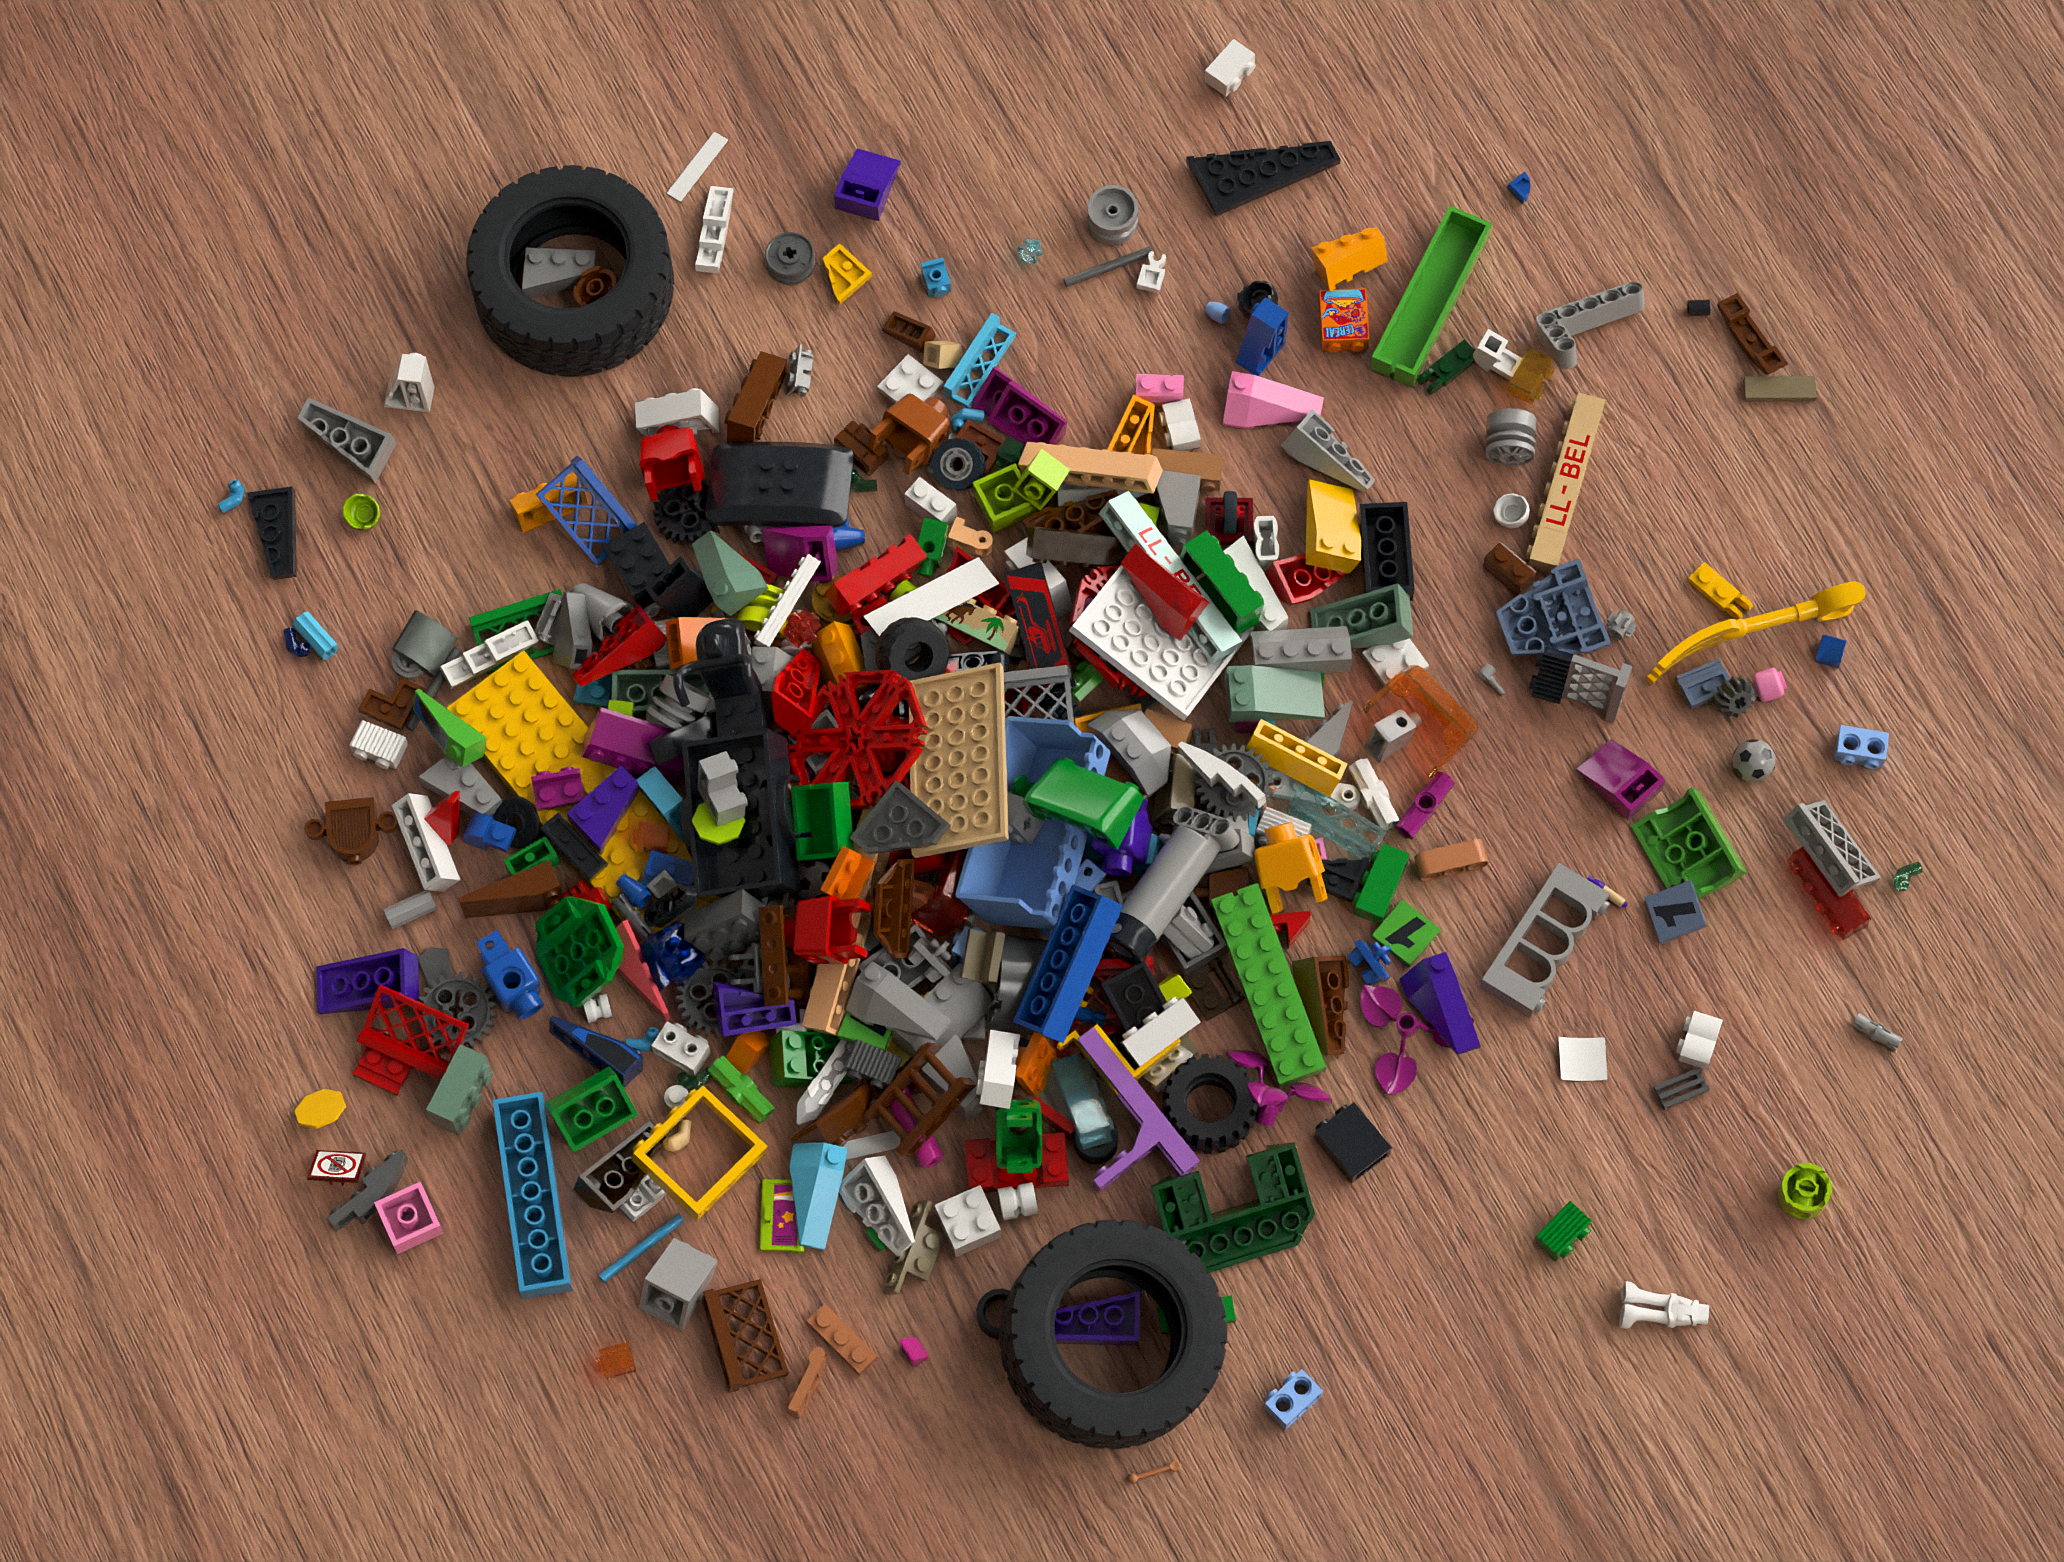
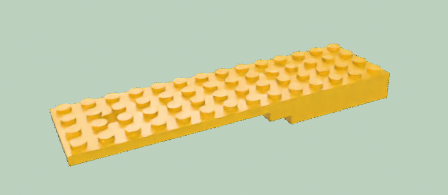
[447,650,710,966]

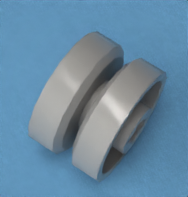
[1087,185,1138,245]

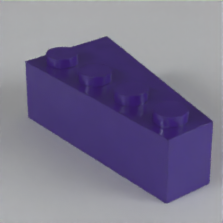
[1054,1291,1140,1346]

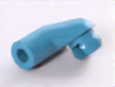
[950,408,984,432]
[218,480,245,514]
[626,1027,660,1052]

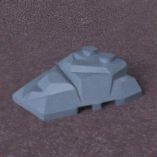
[1496,559,1611,656]

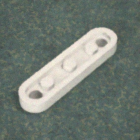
[1269,771,1360,811]

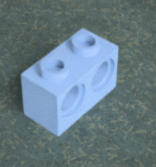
[1834,725,1889,769]
[1264,1369,1323,1431]

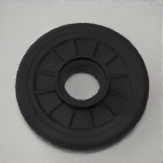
[495,796,540,849]

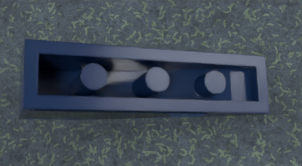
[549,1016,644,1088]

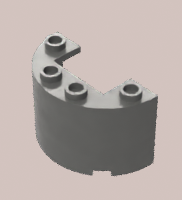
[986,935,1048,1035]

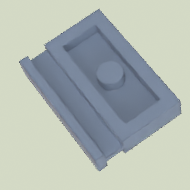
[1675,658,1730,709]

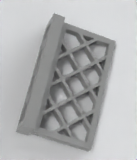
[1562,655,1632,723]
[1004,665,1074,724]
[1783,800,1881,897]

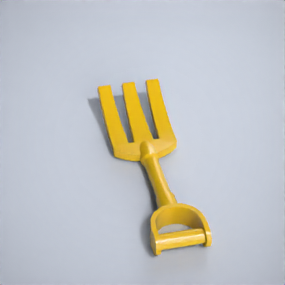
[1645,581,1866,685]

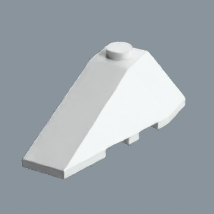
[839,1156,915,1256]

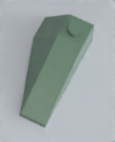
[692,530,769,616]

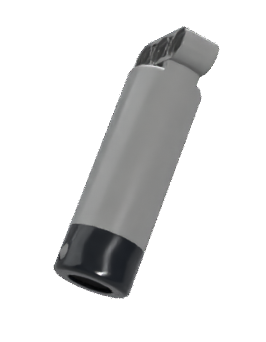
[1105,806,1240,965]

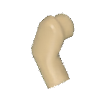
[663,1120,692,1152]

